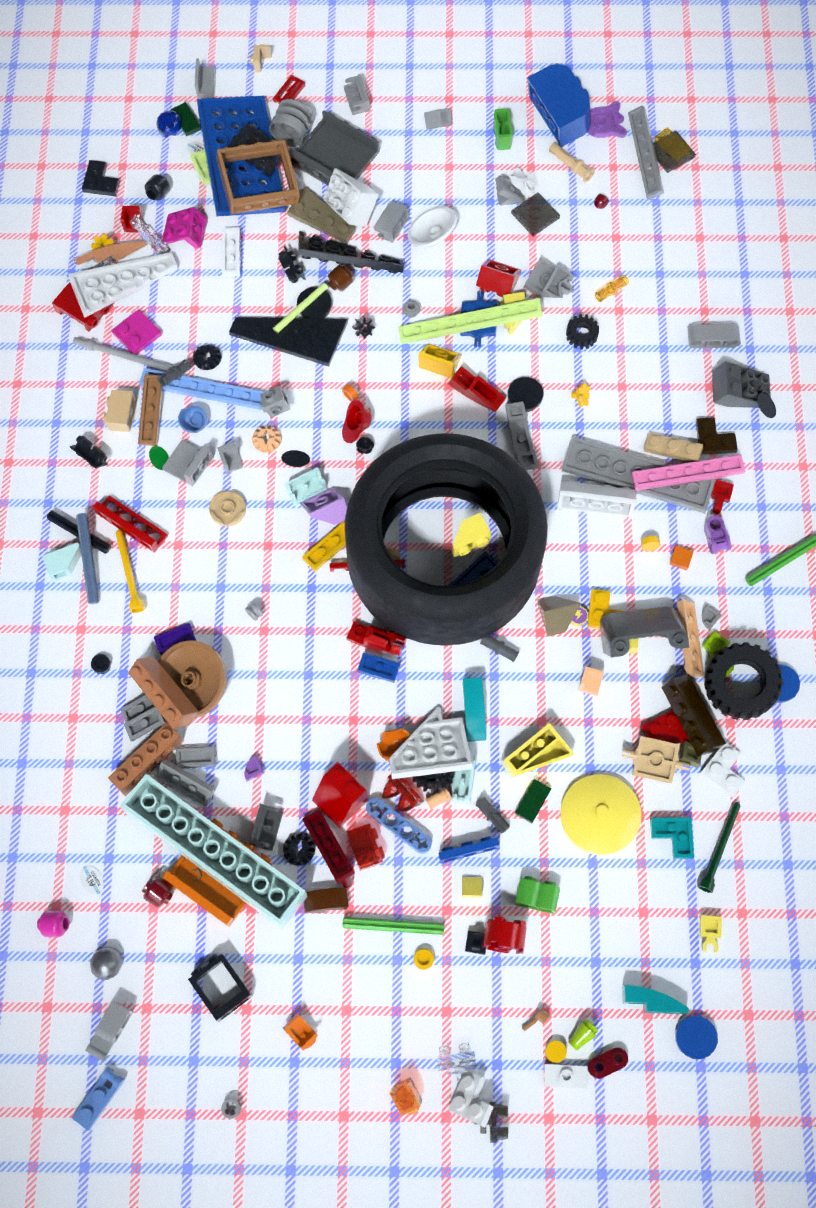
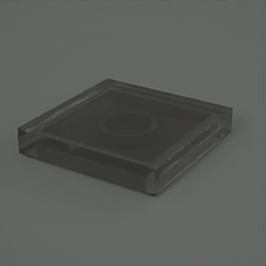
[653,130,696,173]
[511,192,560,237]

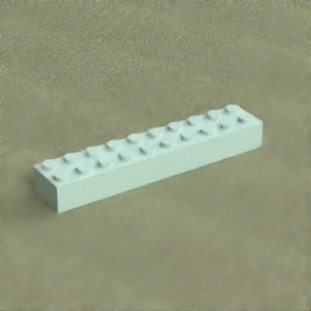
[120,774,307,930]

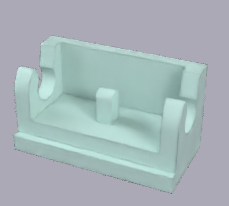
[284,467,327,507]
[450,760,475,804]

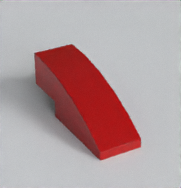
[447,366,506,412]

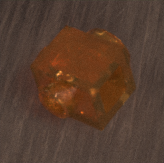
[389,1077,423,1116]

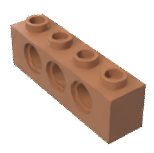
[108,722,184,797]

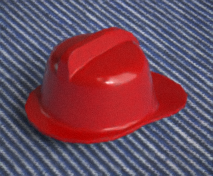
[342,400,372,443]

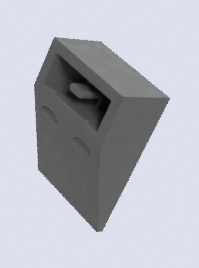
[712,362,771,408]

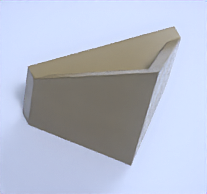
[537,596,581,637]

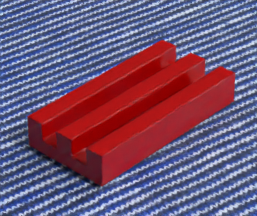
[273,75,306,104]

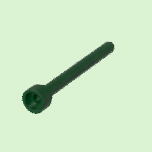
[697,802,741,893]

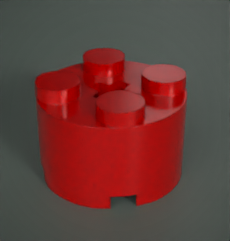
[482,916,527,954]

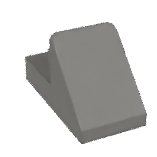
[495,175,525,206]

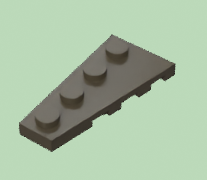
[287,186,356,244]

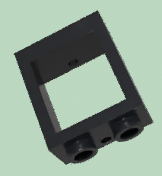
[188,954,253,1022]

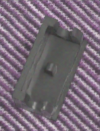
[249,803,283,851]

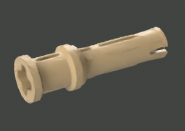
[548,142,595,183]

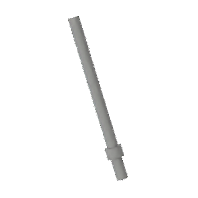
[73,337,172,371]

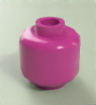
[37,910,70,937]

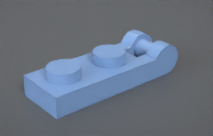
[71,1066,125,1131]

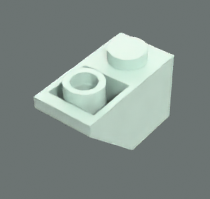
[42,542,81,582]

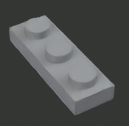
[156,759,215,807]

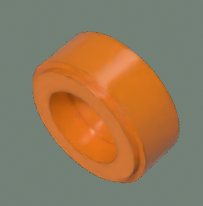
[342,384,359,402]

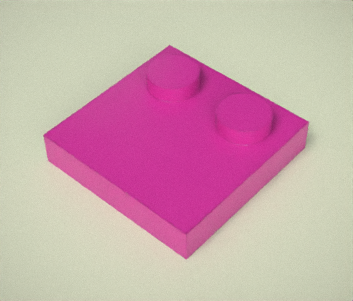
[111,309,162,355]

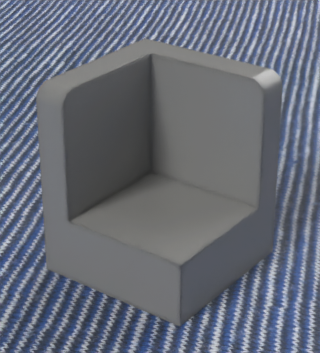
[424,108,452,130]
[217,441,243,474]

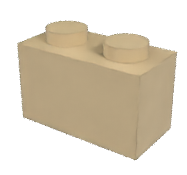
[103,390,136,432]

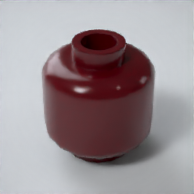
[141,876,173,907]

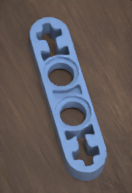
[366,798,431,854]

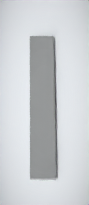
[628,105,664,200]

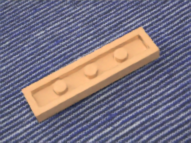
[677,599,704,678]

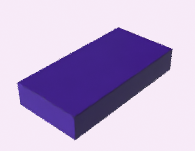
[153,623,197,656]

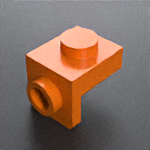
[282,1013,318,1051]

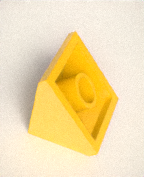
[419,343,462,378]

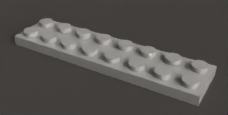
[561,436,716,514]

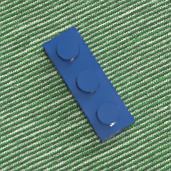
[438,836,499,864]

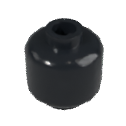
[144,174,170,201]

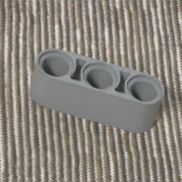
[687,324,741,349]

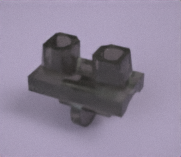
[474,1102,509,1143]

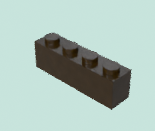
[661,674,726,757]

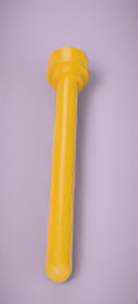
[115,530,145,613]

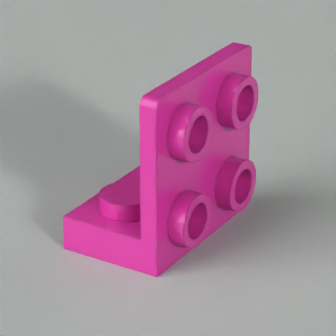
[161,207,207,249]

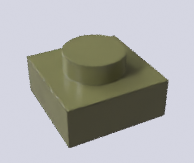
[679,741,702,768]

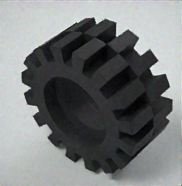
[566,314,599,350]

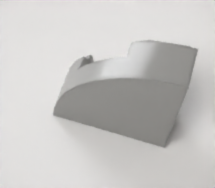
[701,604,722,631]

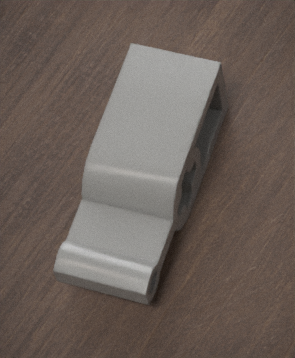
[85,1000,133,1062]

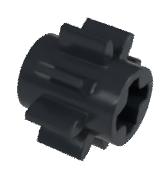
[352,315,375,339]

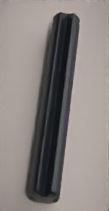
[46,510,111,554]

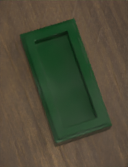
[171,102,201,137]
[515,779,552,824]

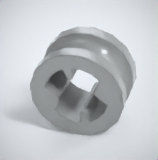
[245,603,263,621]
[221,1099,241,1119]

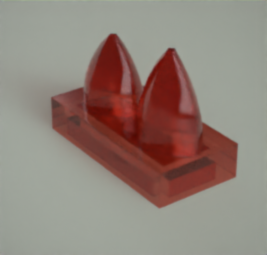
[382,774,424,811]

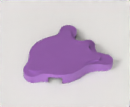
[587,101,627,138]

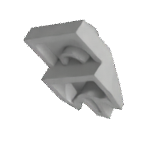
[523,257,575,298]

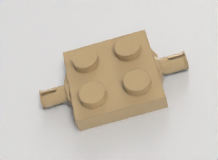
[622,736,691,784]

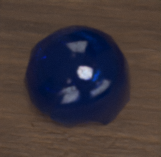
[156,111,182,138]

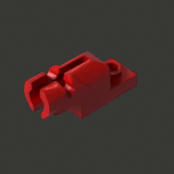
[346,621,407,656]

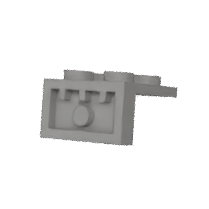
[162,440,213,487]

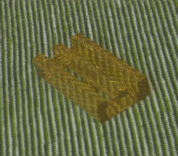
[654,127,691,162]

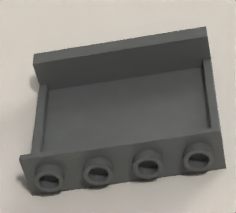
[288,110,380,185]

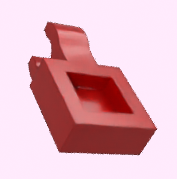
[711,479,734,515]

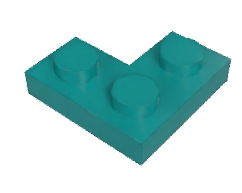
[650,817,694,859]

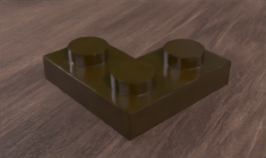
[695,417,738,455]

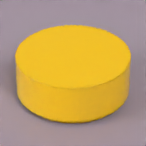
[641,536,661,551]
[413,948,434,970]
[545,1041,567,1063]

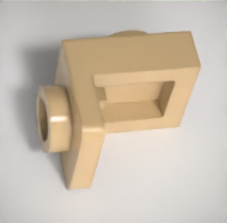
[250,44,271,73]

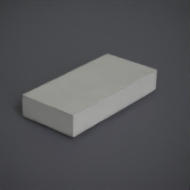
[176,746,216,769]

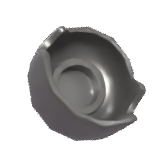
[90,947,123,980]

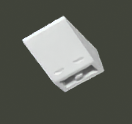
[323,168,378,227]

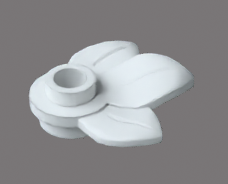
[510,167,538,197]

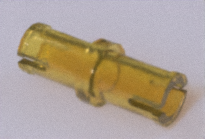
[595,275,629,302]

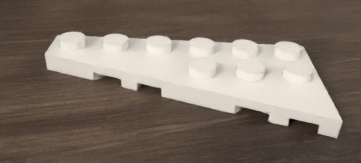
[68,252,177,318]

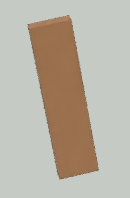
[138,374,163,446]

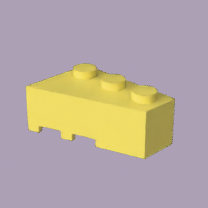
[500,723,575,778]

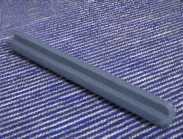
[76,513,99,605]

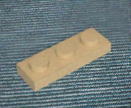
[644,433,703,462]

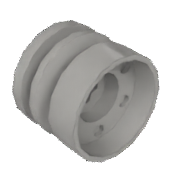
[269,99,313,146]

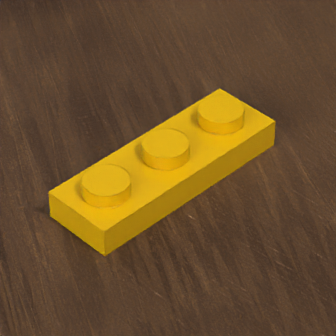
[302,521,346,572]

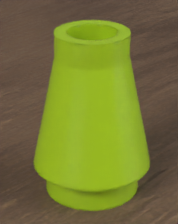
[568,1018,599,1051]

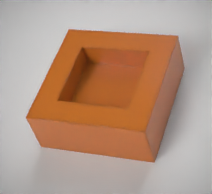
[669,546,694,571]

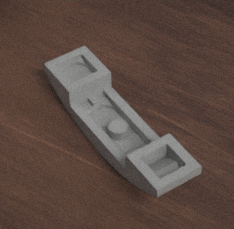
[505,401,539,470]

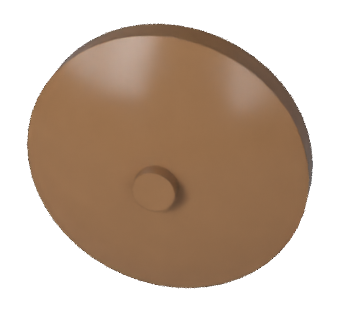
[158,640,227,719]

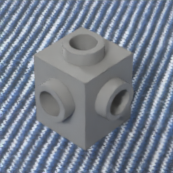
[260,386,291,418]

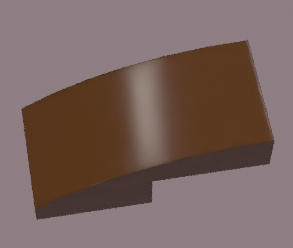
[304,887,349,914]

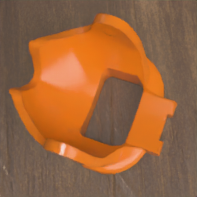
[376,728,411,762]

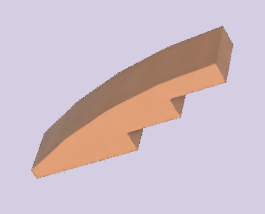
[72,241,147,265]

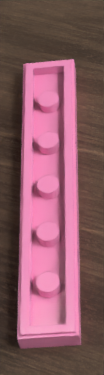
[631,454,746,491]

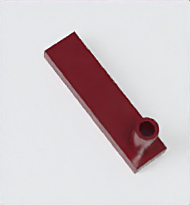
[302,809,355,888]

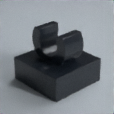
[465,931,486,955]

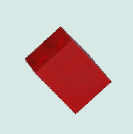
[312,762,368,829]

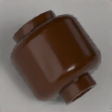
[328,265,354,292]

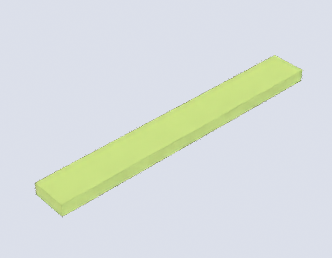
[398,298,543,345]

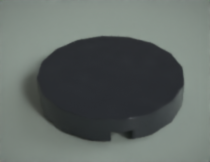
[297,287,332,318]
[507,377,544,412]

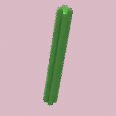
[745,534,816,586]
[342,917,444,935]

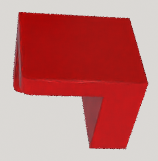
[120,205,143,233]

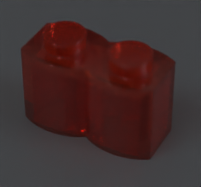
[347,823,385,872]

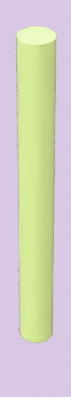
[273,282,328,333]

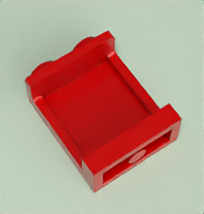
[52,282,110,332]

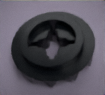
[193,343,222,370]
[283,833,315,866]

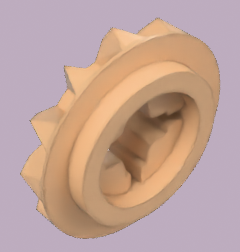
[252,424,281,453]

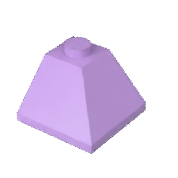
[300,487,347,525]

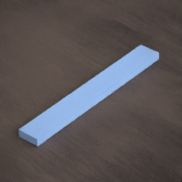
[139,368,266,410]

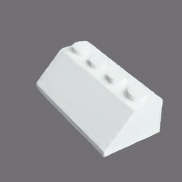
[557,480,637,518]

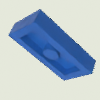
[357,652,400,683]

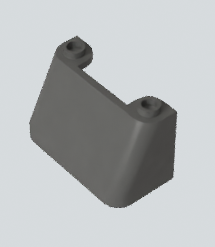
[600,606,690,658]

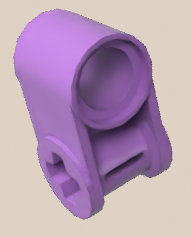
[704,516,732,555]

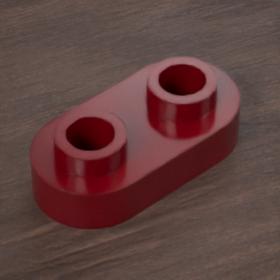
[588,1047,628,1079]

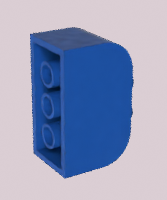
[527,64,591,147]

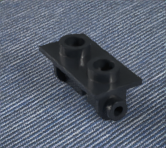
[278,246,306,284]
[69,435,108,469]

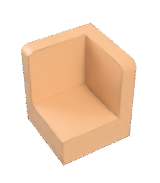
[578,666,604,696]

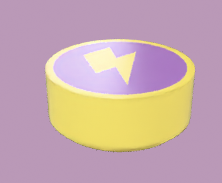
[571,606,588,627]

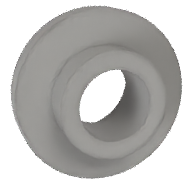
[403,300,420,318]

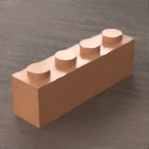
[128,656,199,729]

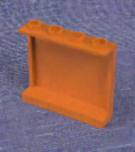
[162,818,273,927]

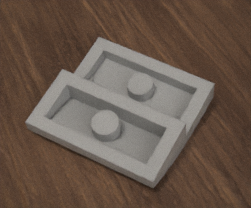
[120,695,166,742]

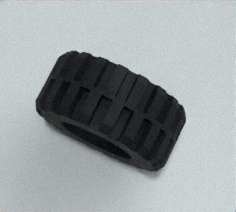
[704,642,783,720]

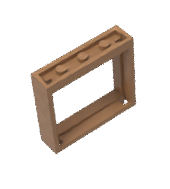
[216,140,300,214]

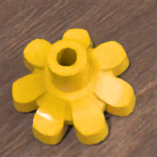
[91,234,114,249]
[571,383,590,407]

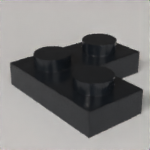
[81,160,120,197]

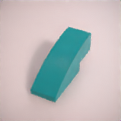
[462,677,486,742]
[622,985,689,1014]

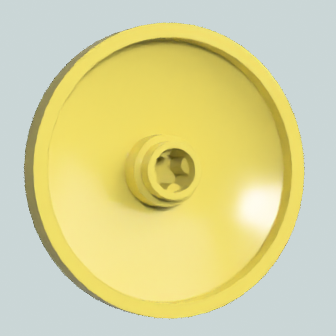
[560,774,641,855]

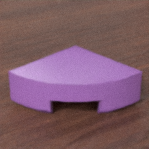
[244,755,265,782]

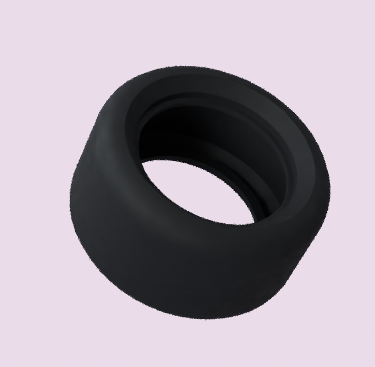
[345,433,548,646]

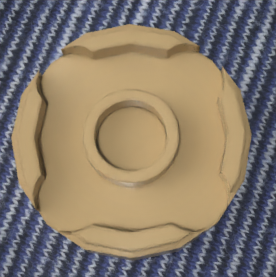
[209,491,247,527]

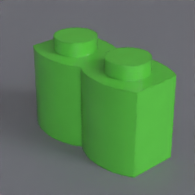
[493,108,513,151]
[514,876,560,914]

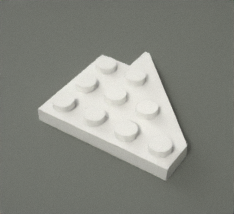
[389,707,472,779]

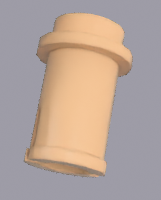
[425,789,451,810]

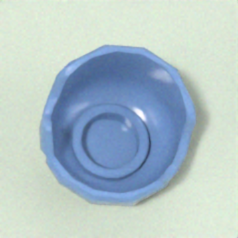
[178,405,208,433]

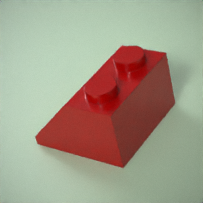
[476,259,522,297]

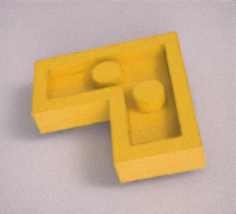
[587,589,624,629]

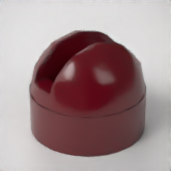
[594,194,609,209]

